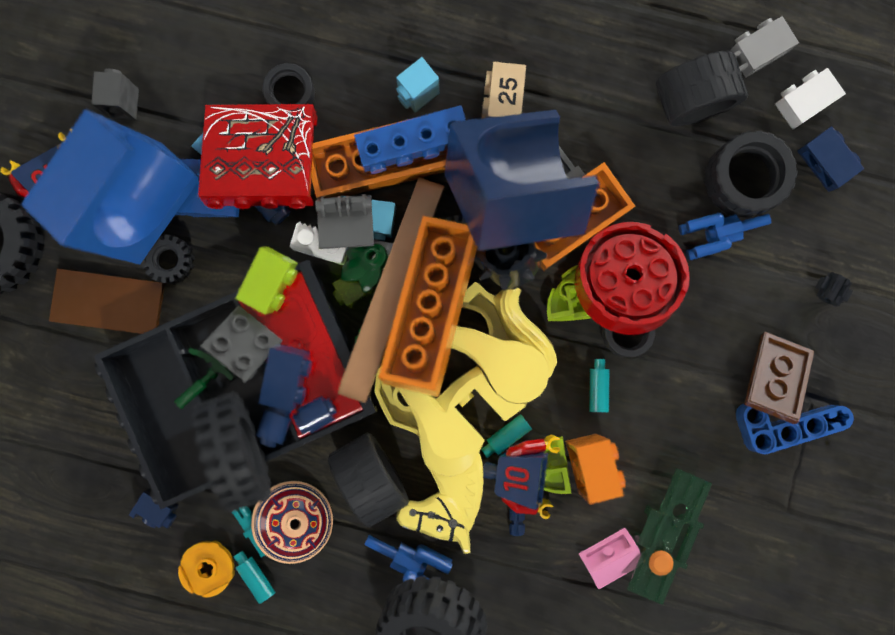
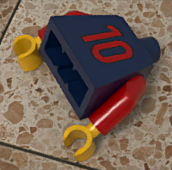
[0,129,72,198]
[483,435,561,519]

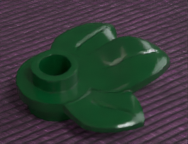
[341,244,388,294]

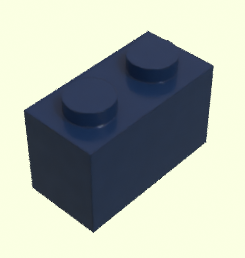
[797,126,864,192]
[259,344,312,411]

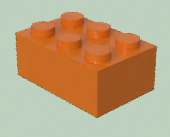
[565,434,626,504]

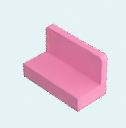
[579,528,644,589]

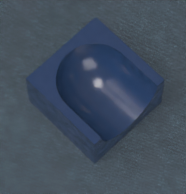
[444,110,599,251]

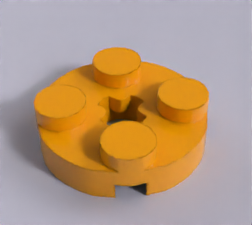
[178,541,235,597]

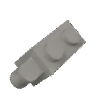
[730,16,799,77]

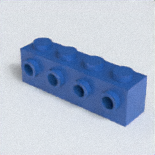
[354,105,466,174]

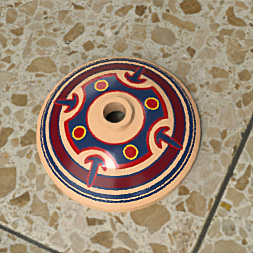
[251,481,333,564]

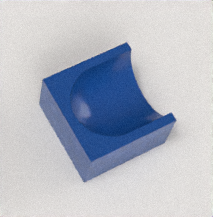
[22,109,200,265]

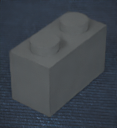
[92,69,139,120]

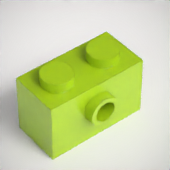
[236,247,298,314]

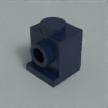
[129,489,179,529]

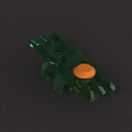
[627,468,712,605]

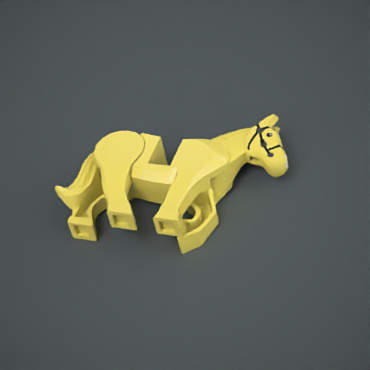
[375,282,557,554]

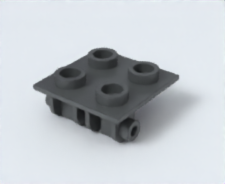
[316,195,374,249]
[201,306,282,382]

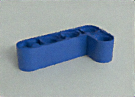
[736,403,854,454]

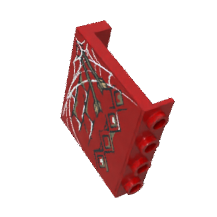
[198,104,317,209]

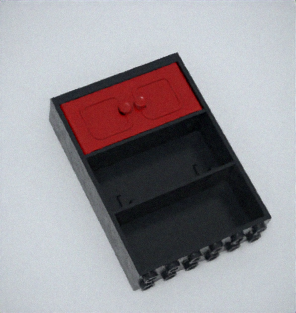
[94,260,380,510]

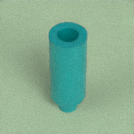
[589,359,610,412]
[481,414,532,458]
[234,550,276,604]

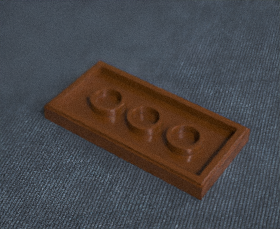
[49,269,165,334]

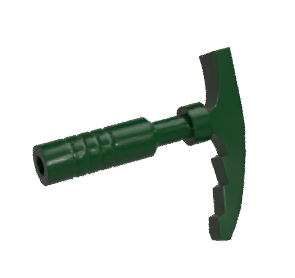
[174,349,237,409]

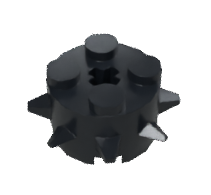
[475,242,547,290]

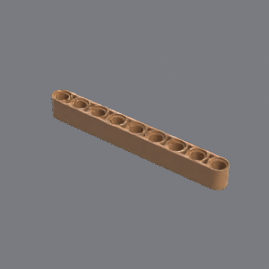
[338,177,444,403]

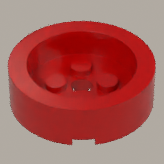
[575,222,689,335]

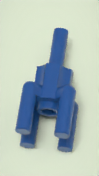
[679,213,771,261]
[364,535,453,581]

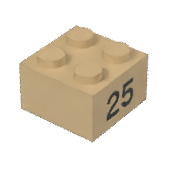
[481,62,526,119]

